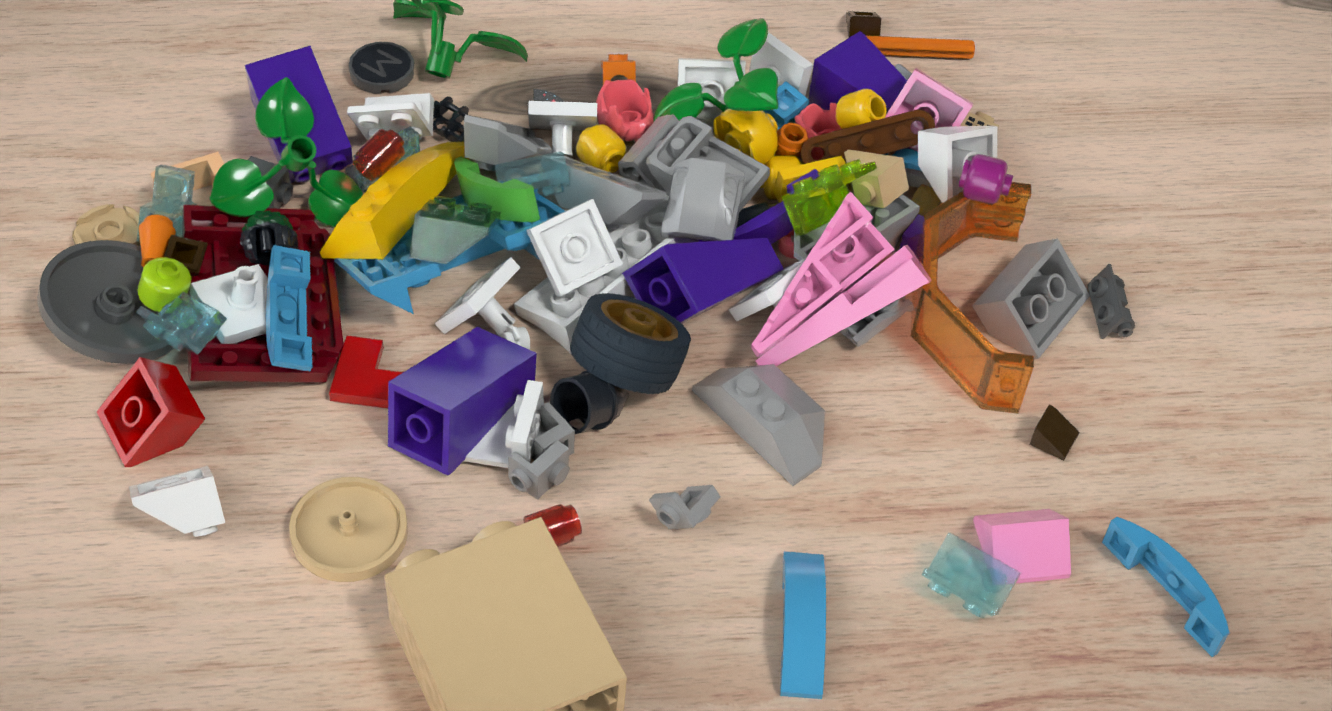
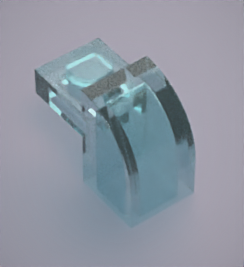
[137,164,197,242]

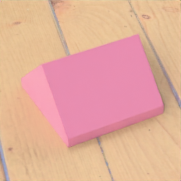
[973,509,1071,586]

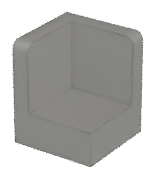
[531,402,575,461]

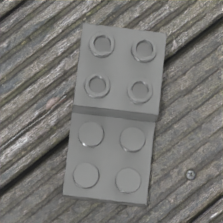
[618,115,770,212]

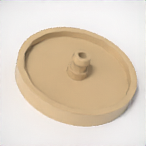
[289,477,408,582]

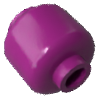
[958,154,1013,205]

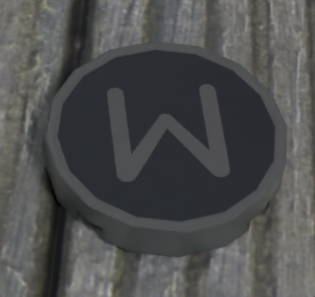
[349,42,414,94]

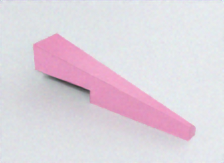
[751,192,895,358]
[756,245,932,366]

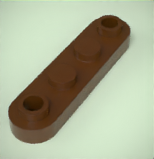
[800,110,935,164]

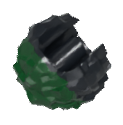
[240,210,299,266]

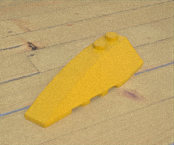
[320,142,469,259]

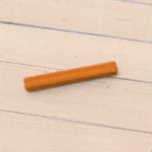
[865,35,975,59]

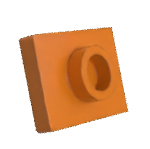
[601,54,636,85]

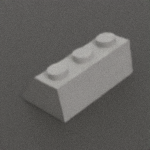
[972,238,1090,359]

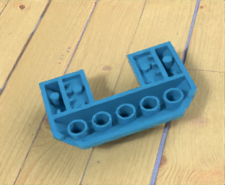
[333,191,565,314]

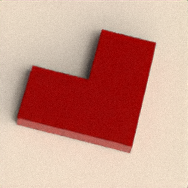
[329,335,403,409]

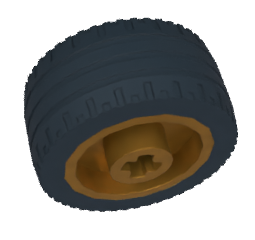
[570,293,691,394]

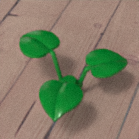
[393,0,528,79]
[653,18,778,122]
[210,77,363,228]

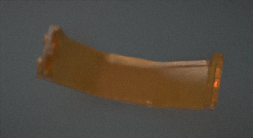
[910,182,1034,414]

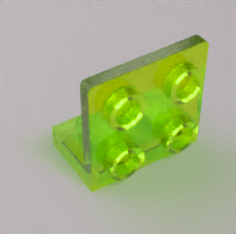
[781,159,877,236]

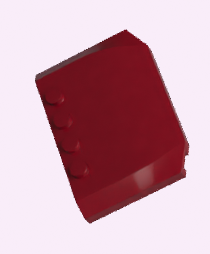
[182,205,344,383]

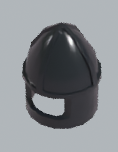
[550,371,629,434]

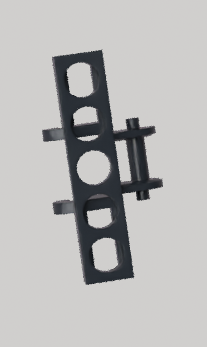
[433,96,469,142]

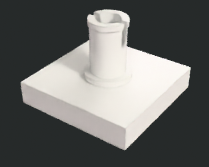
[749,32,813,96]
[677,58,746,127]
[528,101,597,158]
[526,199,623,296]
[435,257,521,336]
[729,257,807,322]
[189,264,268,344]

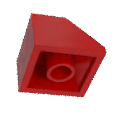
[96,357,205,467]

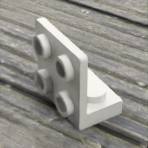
[347,93,434,143]
[464,380,544,468]

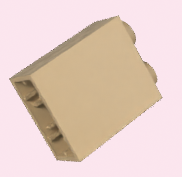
[385,517,627,711]

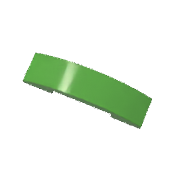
[454,157,540,222]

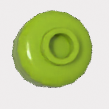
[137,257,191,313]

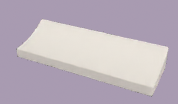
[514,195,699,354]

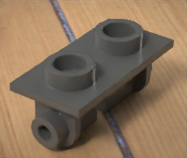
[1087,264,1135,339]

